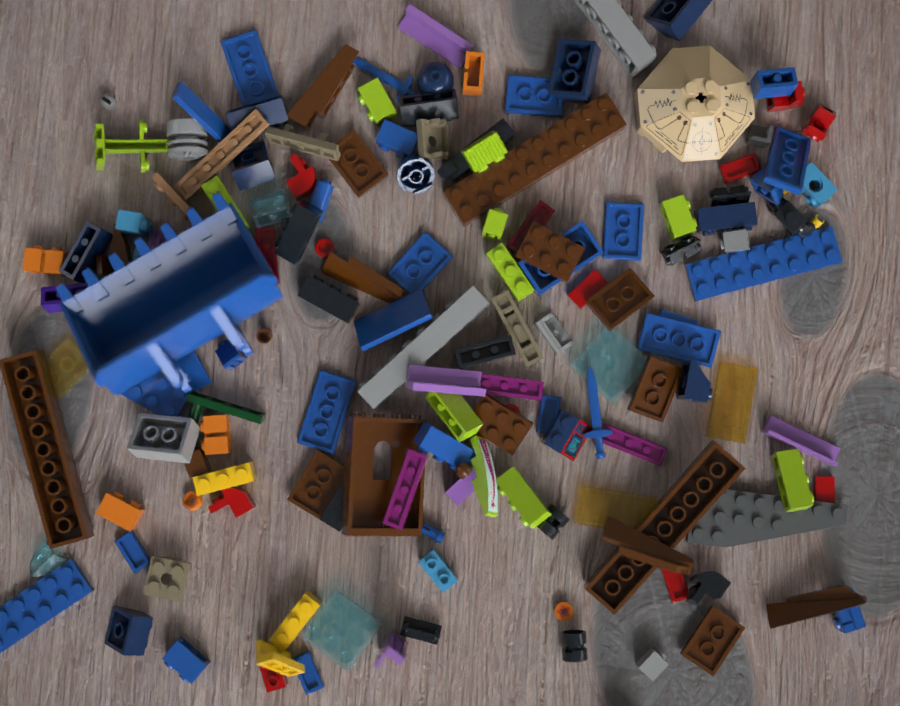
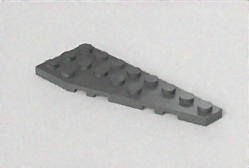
[686,489,848,548]

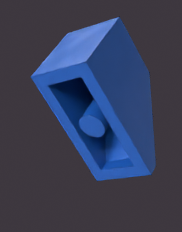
[749,166,783,205]
[215,339,247,370]

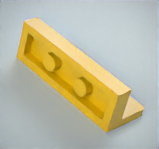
[256,640,305,677]

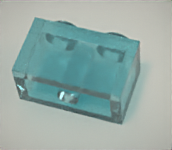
[249,189,292,228]

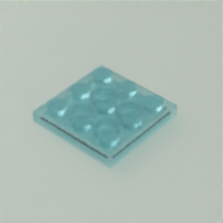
[570,327,647,405]
[302,589,383,672]

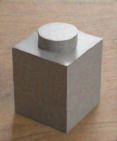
[720,229,750,253]
[636,647,669,681]

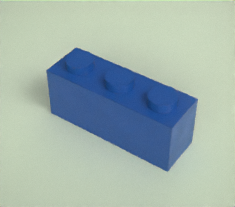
[413,421,476,470]

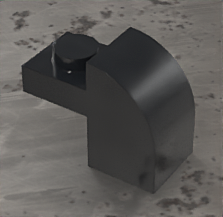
[685,571,731,605]

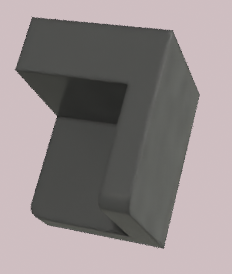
[746,124,774,148]

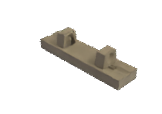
[265,124,341,161]
[491,290,544,367]

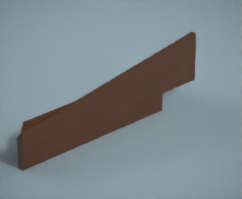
[600,516,694,575]

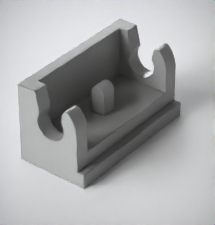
[534,312,574,355]

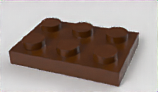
[329,130,389,198]
[515,221,585,283]
[585,268,655,331]
[627,355,684,423]
[473,393,533,456]
[287,450,345,520]
[680,605,745,677]

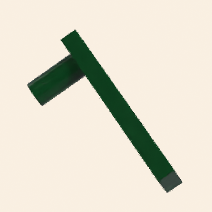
[186,391,266,425]

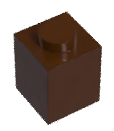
[184,447,212,478]

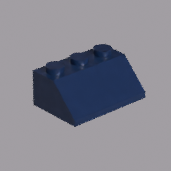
[644,0,712,41]
[548,39,601,104]

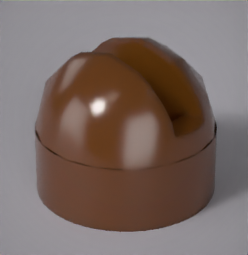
[256,328,273,344]
[455,462,473,479]

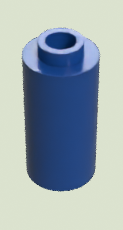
[309,178,334,223]

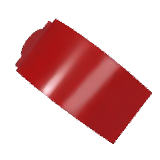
[766,81,805,112]
[802,103,836,142]
[286,154,317,201]
[208,487,256,518]

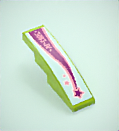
[470,436,498,517]

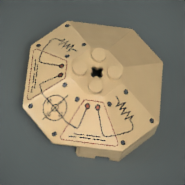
[634,46,755,162]

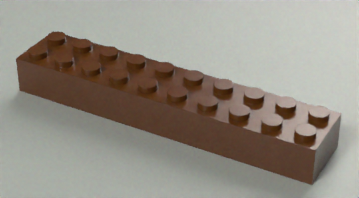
[443,92,627,228]
[0,350,94,549]
[584,440,745,615]

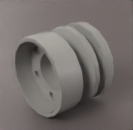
[166,118,208,161]

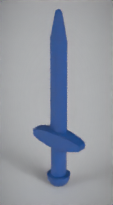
[353,58,420,102]
[583,367,612,459]

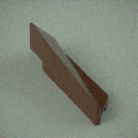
[287,44,359,131]
[322,252,409,304]
[766,584,867,629]

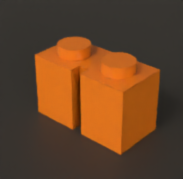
[462,51,485,97]
[22,245,69,276]
[200,414,232,455]
[95,490,145,531]

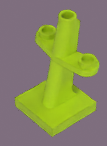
[94,119,170,173]

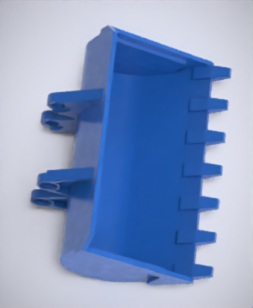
[56,192,284,396]

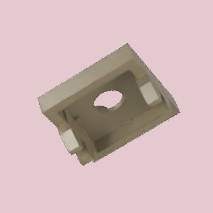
[416,118,451,162]
[143,555,191,602]

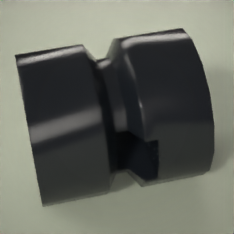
[537,503,570,540]
[561,630,588,662]

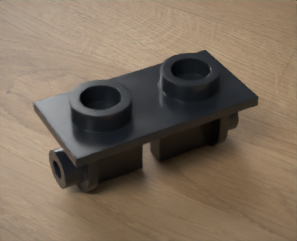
[709,185,752,207]
[660,235,702,266]
[400,616,442,645]

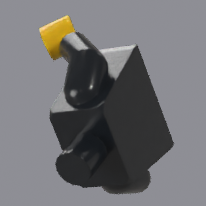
[768,189,825,238]

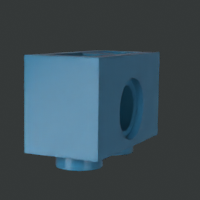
[801,162,838,208]
[115,210,153,238]
[418,548,458,593]

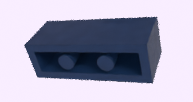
[226,95,289,131]
[694,202,758,236]
[59,221,113,283]

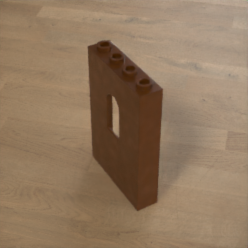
[341,412,427,536]

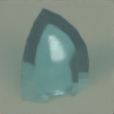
[29,541,66,577]

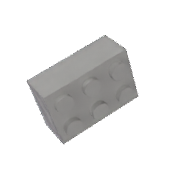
[127,413,200,464]

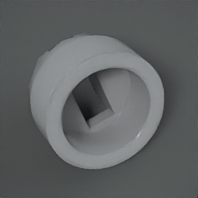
[99,94,116,110]

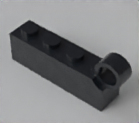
[437,118,515,183]

